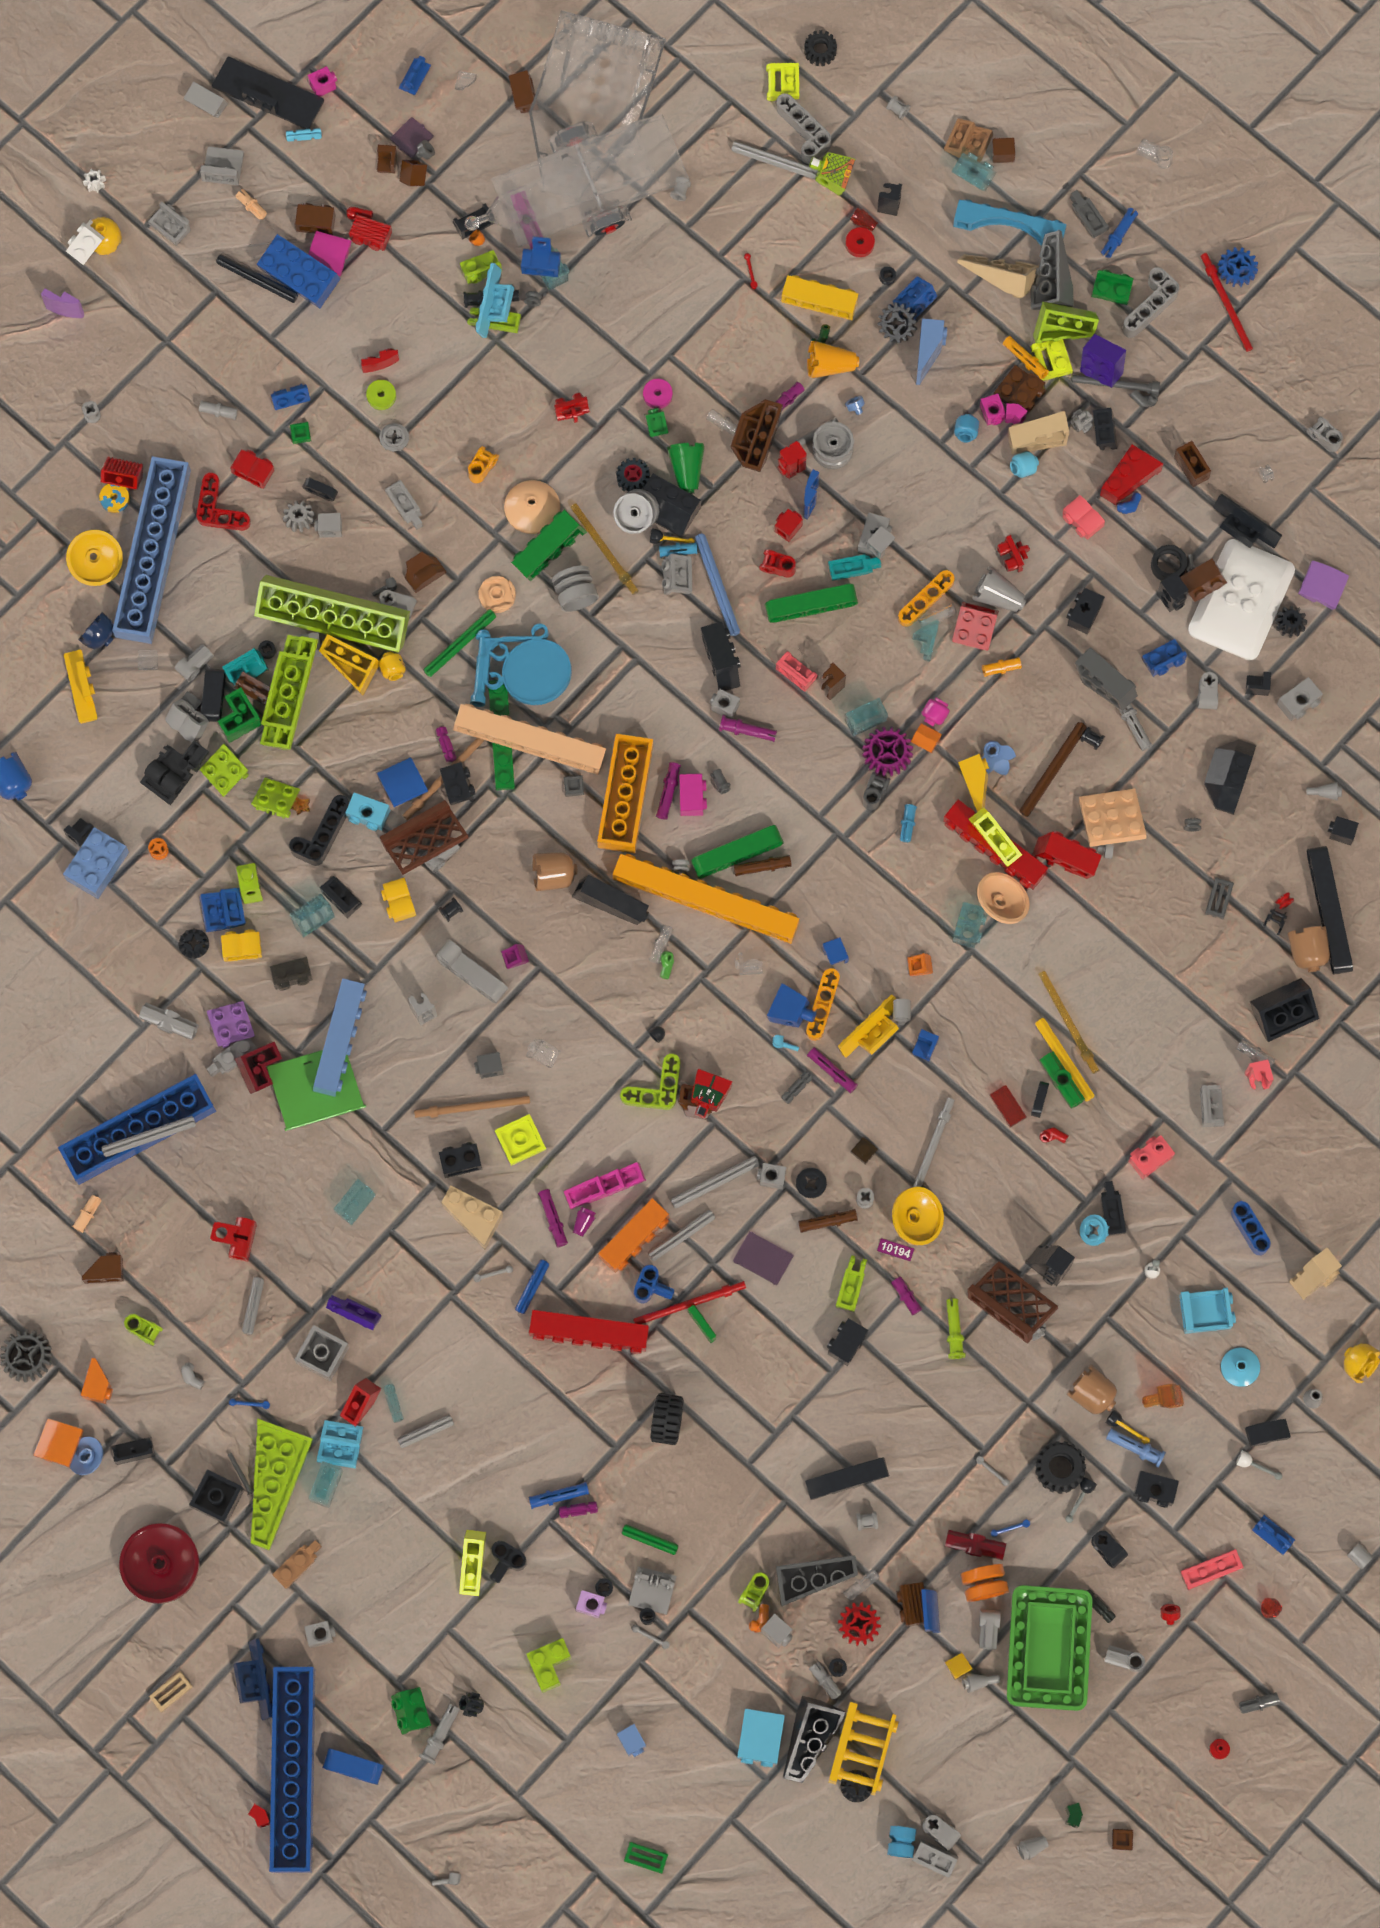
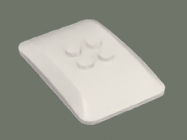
[1188,539,1295,661]

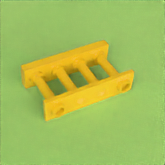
[828,1702,899,1796]

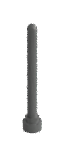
[1071,375,1160,396]

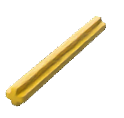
[1035,1018,1095,1102]

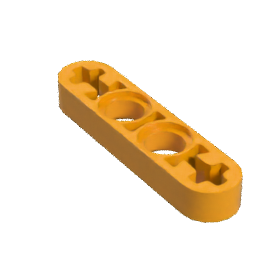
[898,570,955,627]
[806,968,840,1041]

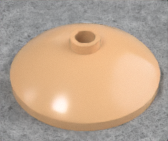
[504,480,560,534]
[977,872,1030,924]

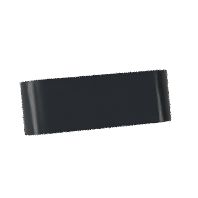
[201,668,226,722]

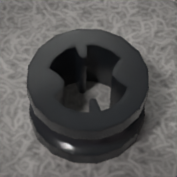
[879,266,896,285]
[258,640,276,659]
[595,1578,613,1597]
[829,1658,847,1677]

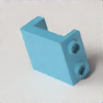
[1179,1287,1236,1334]
[737,1709,785,1768]

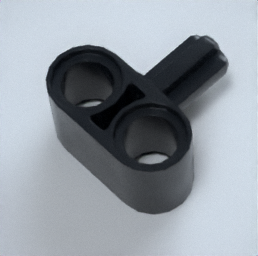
[490,1541,527,1583]

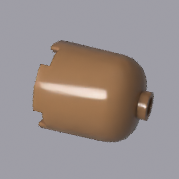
[532,853,577,891]
[1288,926,1330,972]
[1066,1364,1117,1414]

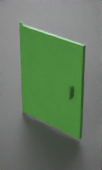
[267,1050,366,1131]

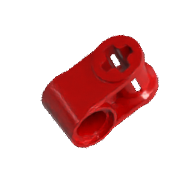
[759,550,796,578]

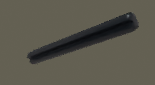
[216,254,298,303]

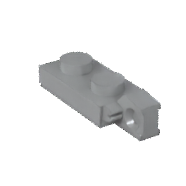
[385,480,423,530]
[207,1038,257,1077]

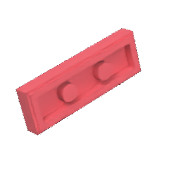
[1181,1549,1244,1590]

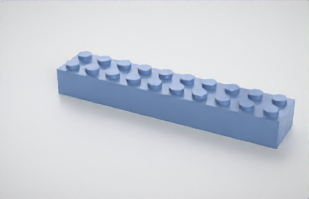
[112,456,191,644]

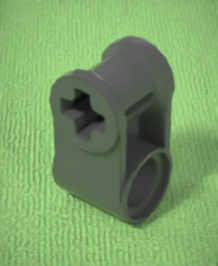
[863,772,891,811]

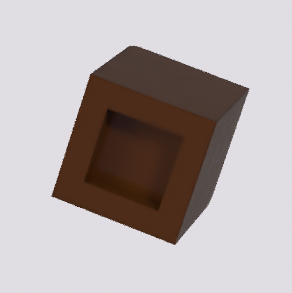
[992,138,1016,163]
[377,144,397,174]
[400,160,427,186]

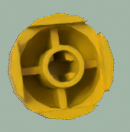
[90,217,122,255]
[1344,1343,1380,1383]

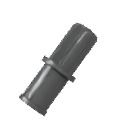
[1239,1692,1280,1714]

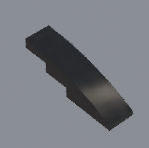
[805,1457,890,1500]

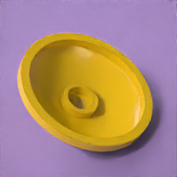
[66,530,123,586]
[892,1187,944,1245]

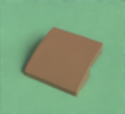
[944,118,993,165]

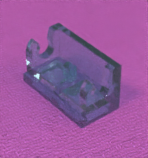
[334,1179,376,1226]

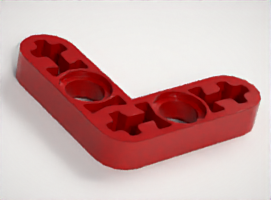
[196,473,251,531]

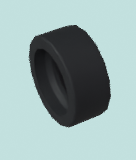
[1151,545,1187,581]

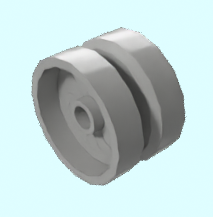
[812,421,854,469]
[613,489,659,534]

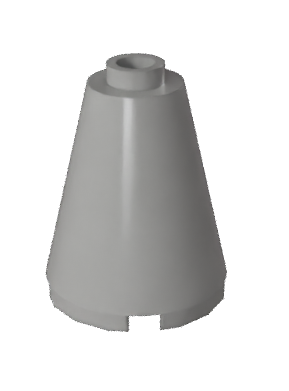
[972,566,1026,612]

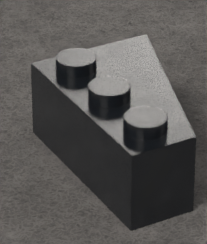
[1025,1245,1075,1287]

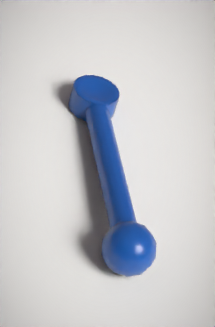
[229,1398,270,1409]
[990,1519,1030,1537]

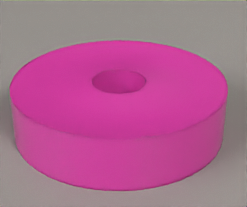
[643,379,673,409]

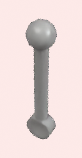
[473,1266,513,1282]
[976,1456,1010,1486]
[632,1625,670,1649]

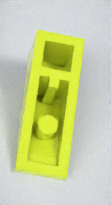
[969,807,1022,867]
[459,1530,486,1596]

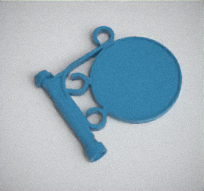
[470,624,572,707]

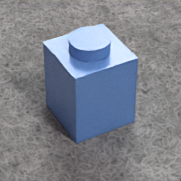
[617,1724,646,1757]

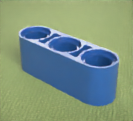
[1231,1201,1271,1256]
[322,1748,384,1785]

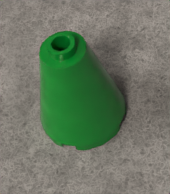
[667,443,705,494]

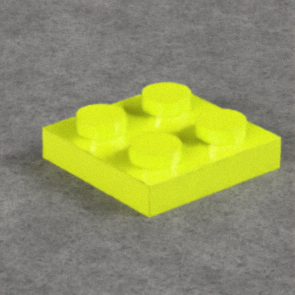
[495,1114,546,1166]

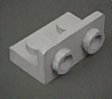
[662,554,692,595]

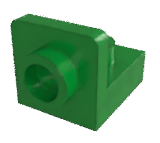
[644,408,668,437]

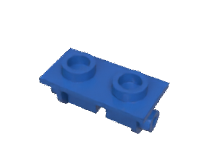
[399,56,431,95]
[270,384,311,410]
[1252,1515,1295,1555]

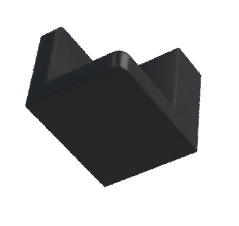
[1245,672,1271,696]
[63,818,94,847]

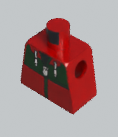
[691,1069,732,1118]

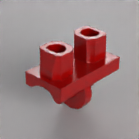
[554,393,590,423]
[997,535,1030,572]

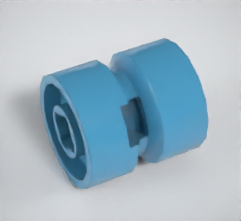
[887,1826,916,1858]

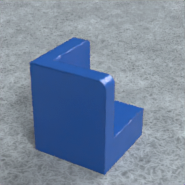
[822,937,849,965]
[912,1029,939,1061]

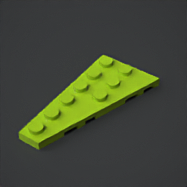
[251,1418,313,1551]

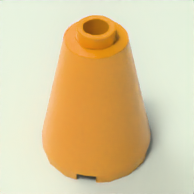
[807,341,859,378]

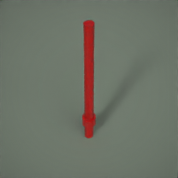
[1200,253,1253,352]
[633,1281,746,1324]

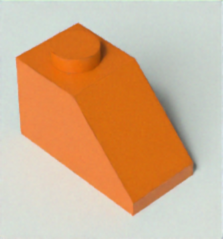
[81,1358,113,1404]

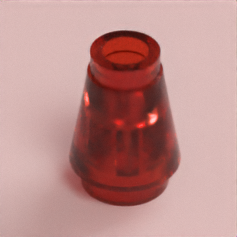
[850,207,878,232]

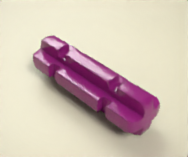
[436,726,456,763]
[559,1501,598,1518]

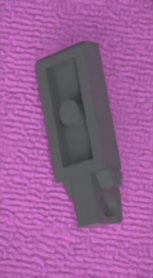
[1070,190,1109,239]

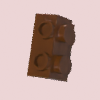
[993,365,1046,412]

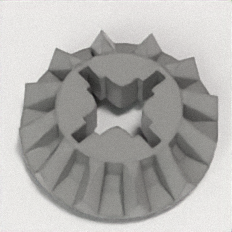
[379,423,409,452]

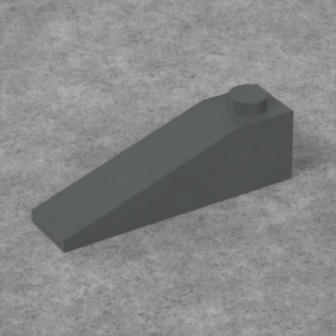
[1031,230,1073,310]

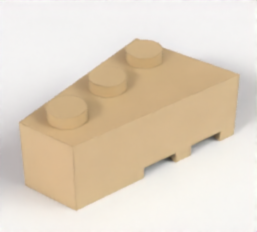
[1007,411,1069,455]
[441,1185,503,1250]
[1289,1248,1342,1300]

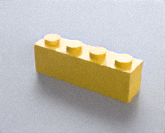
[781,275,859,320]

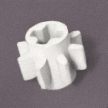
[83,169,106,193]

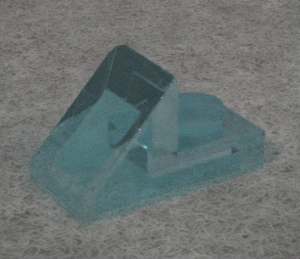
[912,620,939,662]

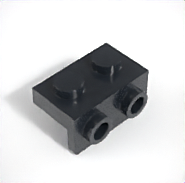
[440,762,476,805]

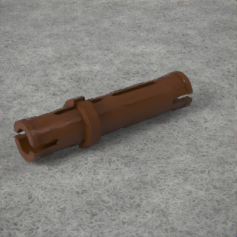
[733,855,792,877]
[798,1209,858,1233]

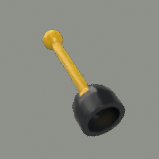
[650,528,695,544]
[1105,1410,1150,1444]

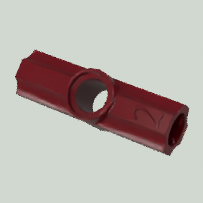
[945,1530,1007,1561]

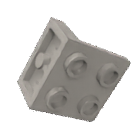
[200,147,244,186]

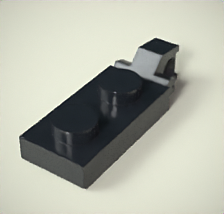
[1101,1181,1126,1236]

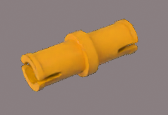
[982,657,1022,677]

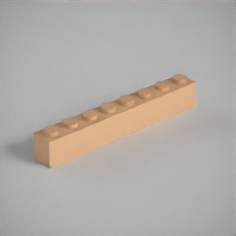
[453,704,606,775]

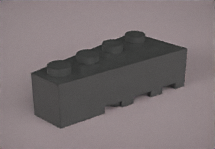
[776,1555,858,1606]

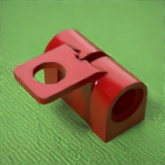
[210,1217,257,1262]

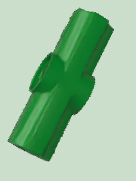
[1039,1051,1085,1109]

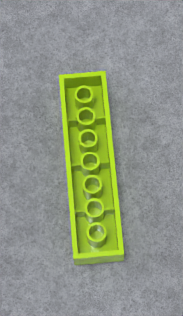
[254,575,410,653]

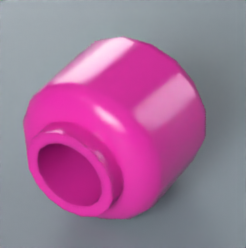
[922,697,950,727]

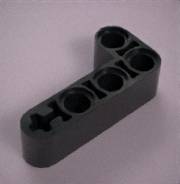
[289,795,349,866]

